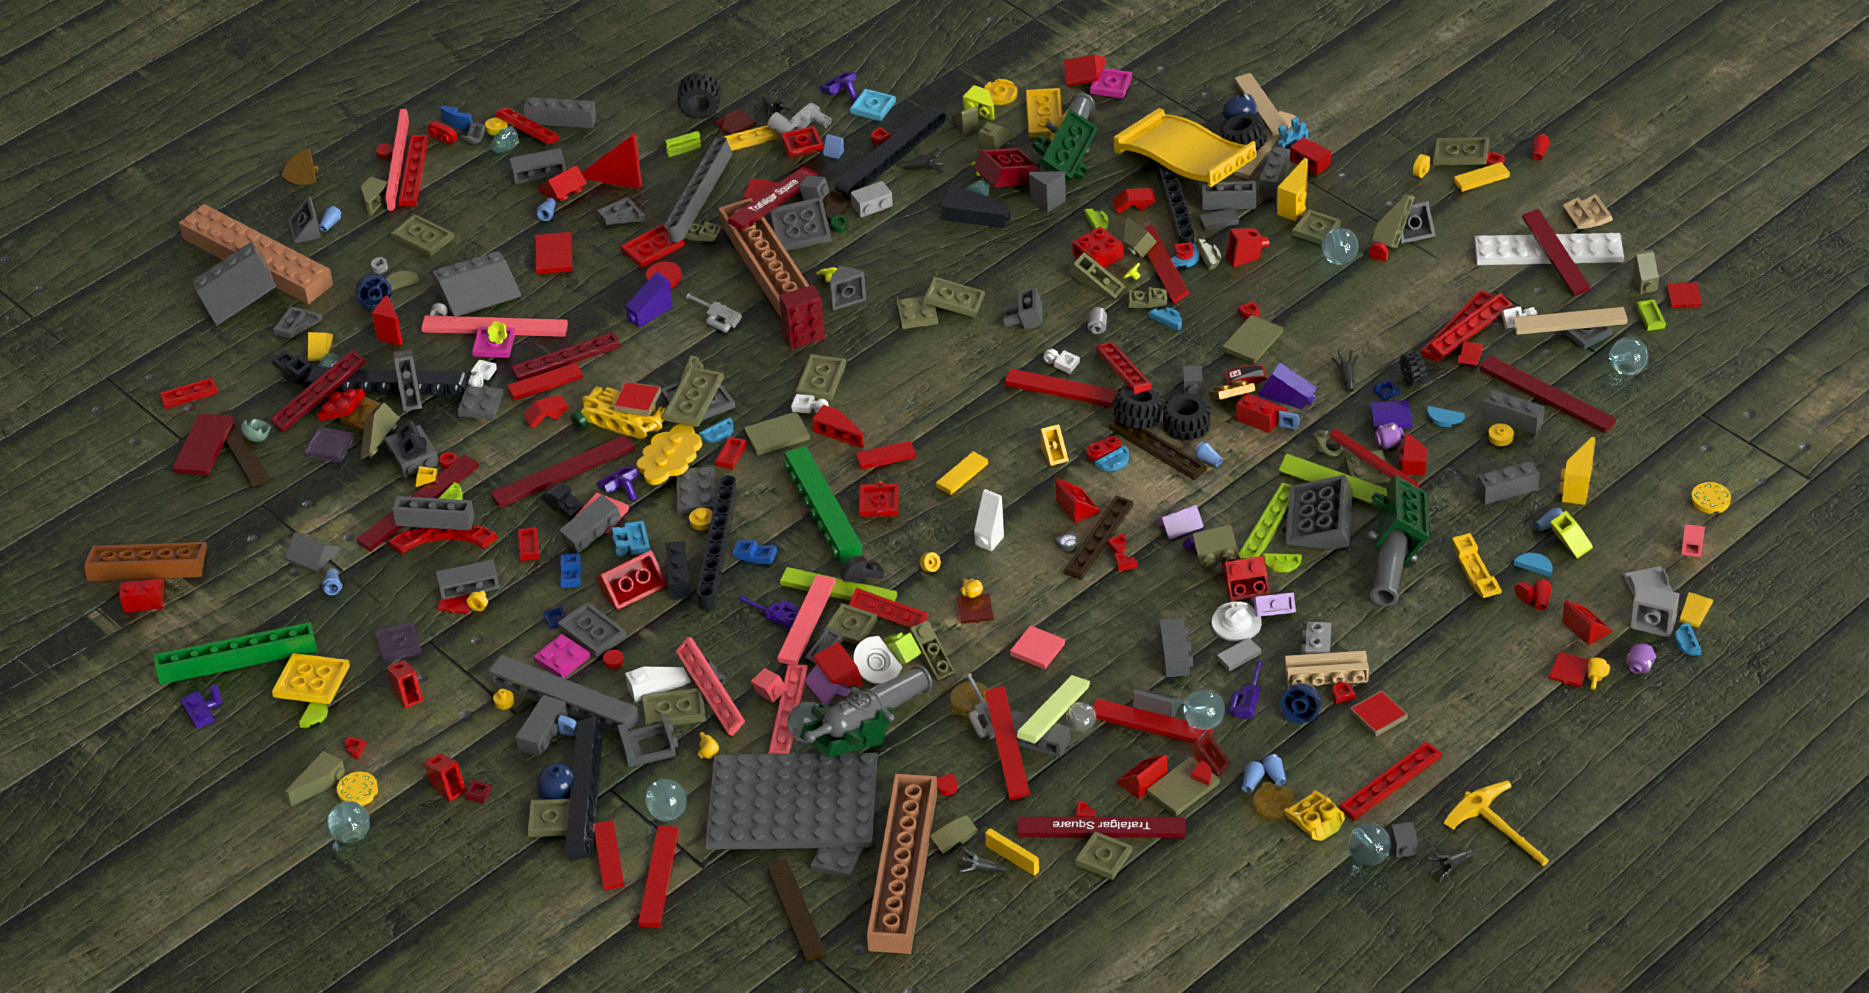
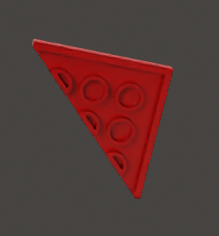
[581,133,642,189]

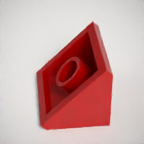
[1064,54,1107,87]
[781,126,824,159]
[372,296,403,345]
[1055,478,1101,523]
[1562,599,1612,645]
[813,641,863,687]
[1116,754,1168,799]

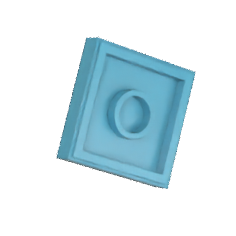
[850,89,896,121]

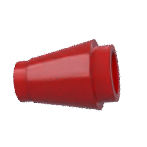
[1532,134,1550,161]
[1532,580,1552,610]

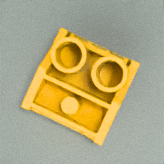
[1284,790,1345,841]

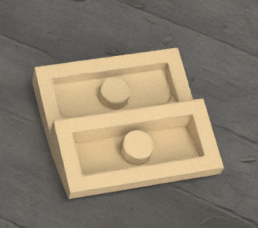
[1563,194,1613,229]

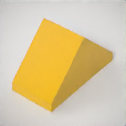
[308,332,333,361]
[1040,424,1069,466]
[1679,592,1713,628]

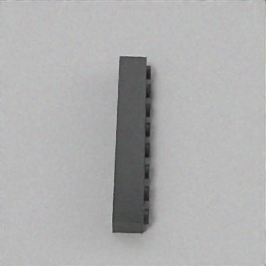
[489,655,639,734]

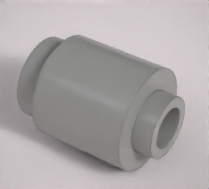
[1088,307,1107,334]

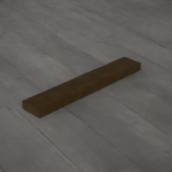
[216,410,270,487]
[1109,419,1207,480]
[1064,495,1133,580]
[767,859,826,962]

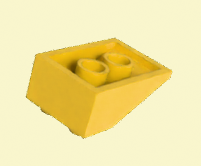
[1277,158,1308,222]
[1559,437,1595,505]

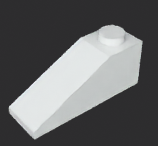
[974,489,1004,551]
[625,667,691,702]

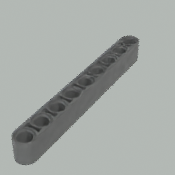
[664,137,733,242]

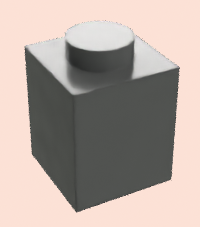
[799,176,829,200]
[1183,366,1203,395]
[1391,822,1418,857]

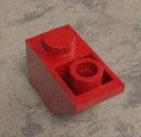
[1399,434,1427,476]

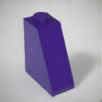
[626,272,673,328]
[1258,362,1317,409]

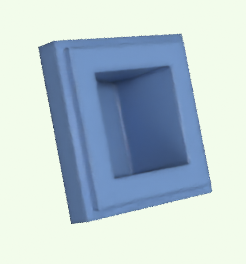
[823,134,844,159]
[1278,411,1300,430]

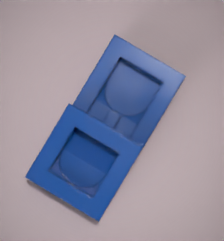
[440,105,473,131]
[732,540,777,564]
[560,553,581,588]

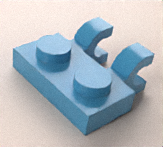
[1278,117,1308,149]
[612,521,650,557]

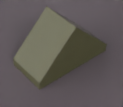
[951,106,979,134]

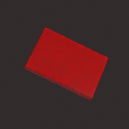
[620,223,685,268]
[536,232,572,274]

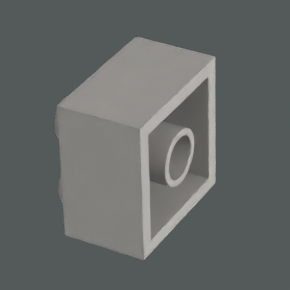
[1631,584,1679,638]

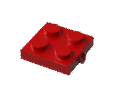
[317,388,365,421]
[859,482,899,517]

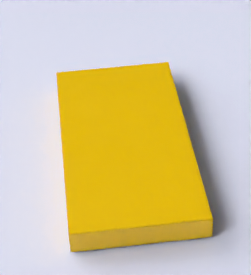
[1026,88,1062,138]

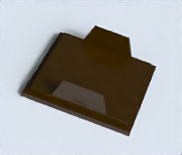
[822,190,852,222]

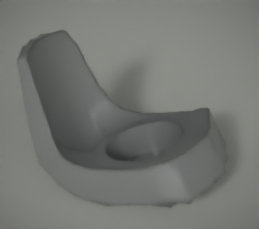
[461,123,485,144]

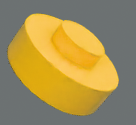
[485,117,508,136]
[1413,154,1430,178]
[1488,424,1514,446]
[689,508,713,531]

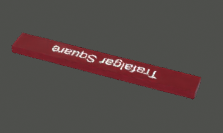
[727,166,818,231]
[1018,817,1185,838]

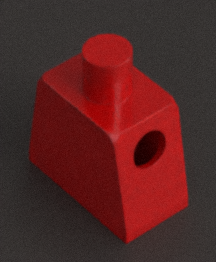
[1225,228,1269,267]
[387,660,424,709]
[423,753,466,802]

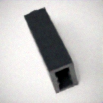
[942,184,1011,228]

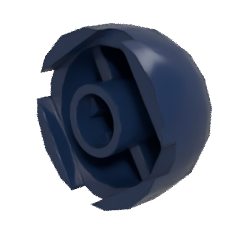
[1222,94,1257,120]
[355,273,392,310]
[1280,683,1322,724]
[537,763,574,800]

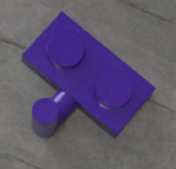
[820,72,858,100]
[596,466,638,501]
[180,685,222,729]

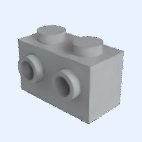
[851,181,893,217]
[1301,621,1331,655]

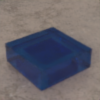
[1373,379,1400,401]
[544,606,567,629]

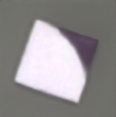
[305,427,355,463]
[375,622,422,663]

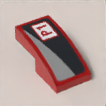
[1225,365,1267,386]

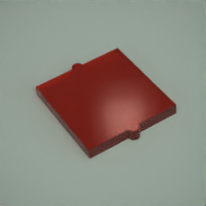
[715,109,756,135]
[957,593,994,624]

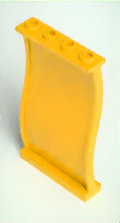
[1113,108,1256,187]

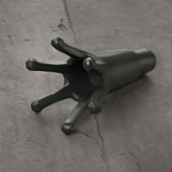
[762,95,790,117]
[903,147,945,173]
[1331,349,1359,393]
[957,846,1007,876]
[1426,849,1474,883]

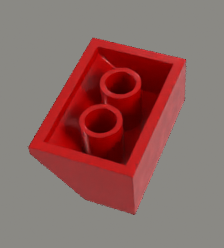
[595,550,668,610]

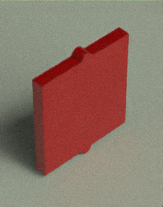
[743,178,779,201]
[1666,282,1702,308]
[437,594,471,614]
[1549,652,1589,687]

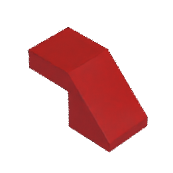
[1112,188,1156,214]
[1458,341,1484,366]
[523,395,569,428]

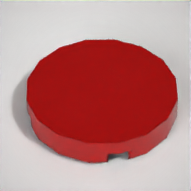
[646,262,682,288]

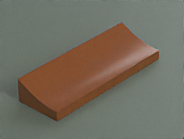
[84,542,207,581]

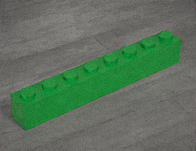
[783,446,862,564]
[154,622,317,685]

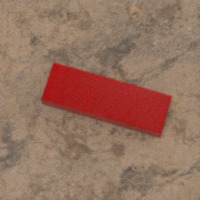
[159,377,218,409]
[856,441,916,470]

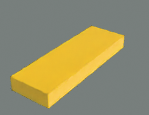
[724,125,779,151]
[1454,162,1510,192]
[936,451,988,495]
[985,829,1039,876]

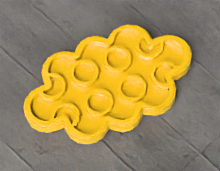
[637,424,702,485]

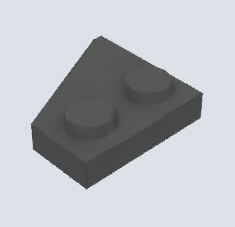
[597,197,645,225]
[274,306,322,338]

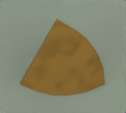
[282,148,319,185]

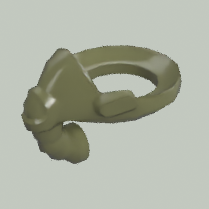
[1313,430,1344,457]

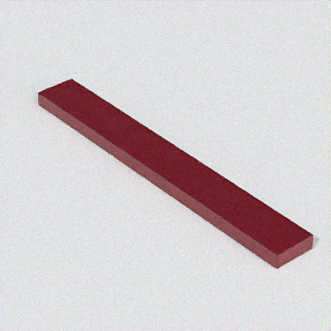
[1480,356,1616,433]
[491,435,635,508]
[357,454,479,552]

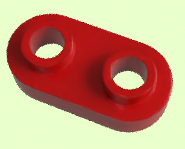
[427,121,458,145]
[1086,436,1121,462]

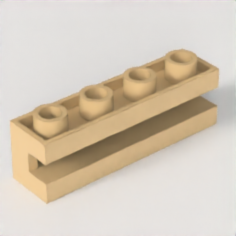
[1285,651,1369,687]

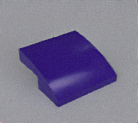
[1370,400,1412,430]

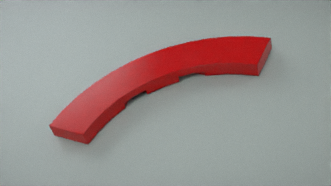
[388,525,497,554]

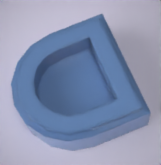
[558,715,577,737]

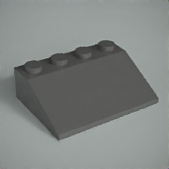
[193,242,276,326]
[432,251,521,317]
[1286,475,1353,550]

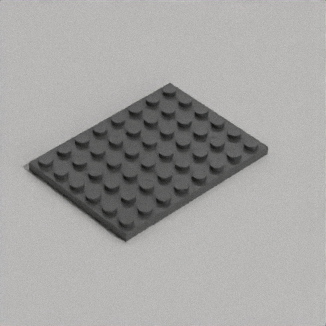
[706,753,878,849]

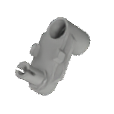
[768,103,831,135]

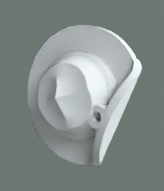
[1212,602,1262,641]
[853,636,902,684]

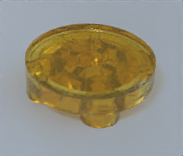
[950,681,989,715]
[1253,782,1295,821]

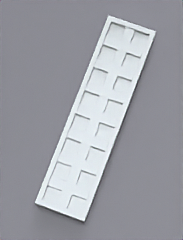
[1474,233,1624,265]

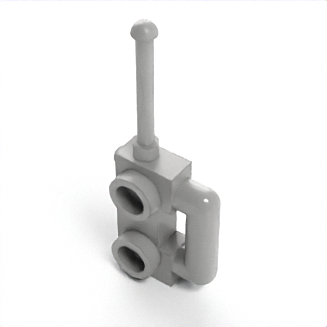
[686,293,742,332]
[966,673,995,739]

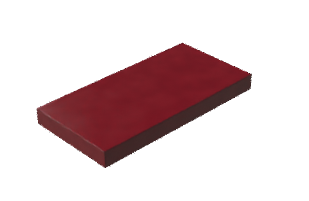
[172,413,235,475]

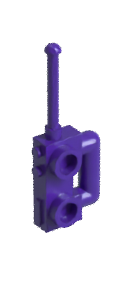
[739,596,801,629]
[1228,660,1262,719]

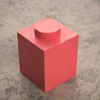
[1681,524,1705,557]
[751,668,787,702]

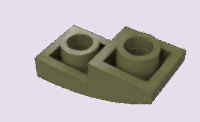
[685,221,722,241]
[1128,287,1167,308]
[930,815,979,854]

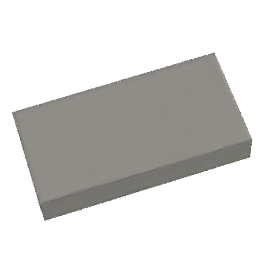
[1217,638,1261,671]

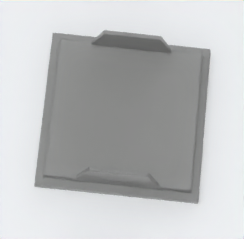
[1622,566,1673,598]

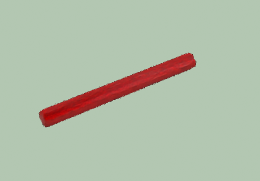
[1330,429,1419,488]

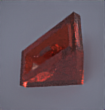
[1193,731,1231,776]

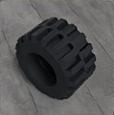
[677,72,721,119]
[1220,113,1268,150]
[1113,386,1163,429]
[1163,392,1210,441]

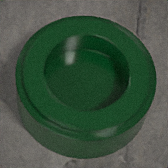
[830,215,848,232]
[570,410,588,429]

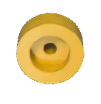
[920,552,941,572]
[467,591,488,611]
[493,689,514,710]

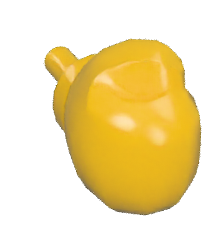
[960,578,983,598]
[1588,657,1610,690]
[697,732,719,759]

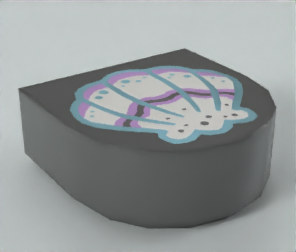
[1055,531,1078,552]

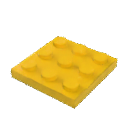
[272,653,350,704]

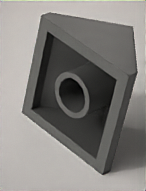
[1029,171,1066,212]
[288,196,321,243]
[1400,201,1436,244]
[829,265,866,311]
[286,533,340,573]
[1133,689,1182,717]

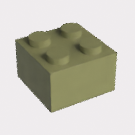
[1193,524,1240,568]

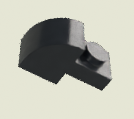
[272,350,311,382]
[396,420,427,460]
[541,483,584,520]
[840,555,884,584]

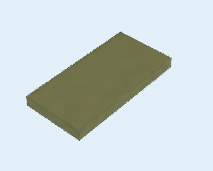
[663,367,724,427]

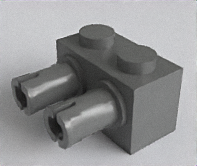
[1003,286,1043,330]

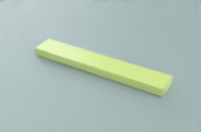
[1017,675,1090,744]

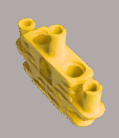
[581,386,666,439]

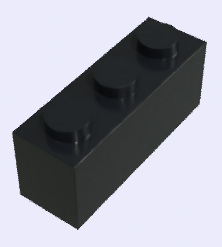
[665,541,691,600]

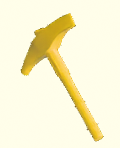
[1443,781,1549,866]

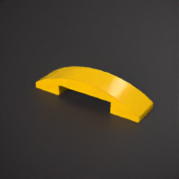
[1452,533,1502,598]

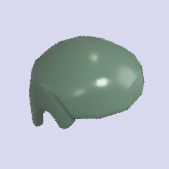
[240,419,271,442]

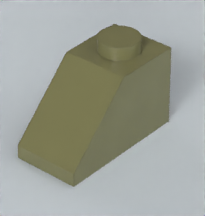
[979,122,1012,150]
[361,176,388,216]
[1124,218,1157,258]
[1632,249,1659,294]

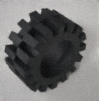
[1399,351,1427,387]

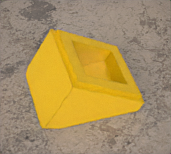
[415,466,437,487]

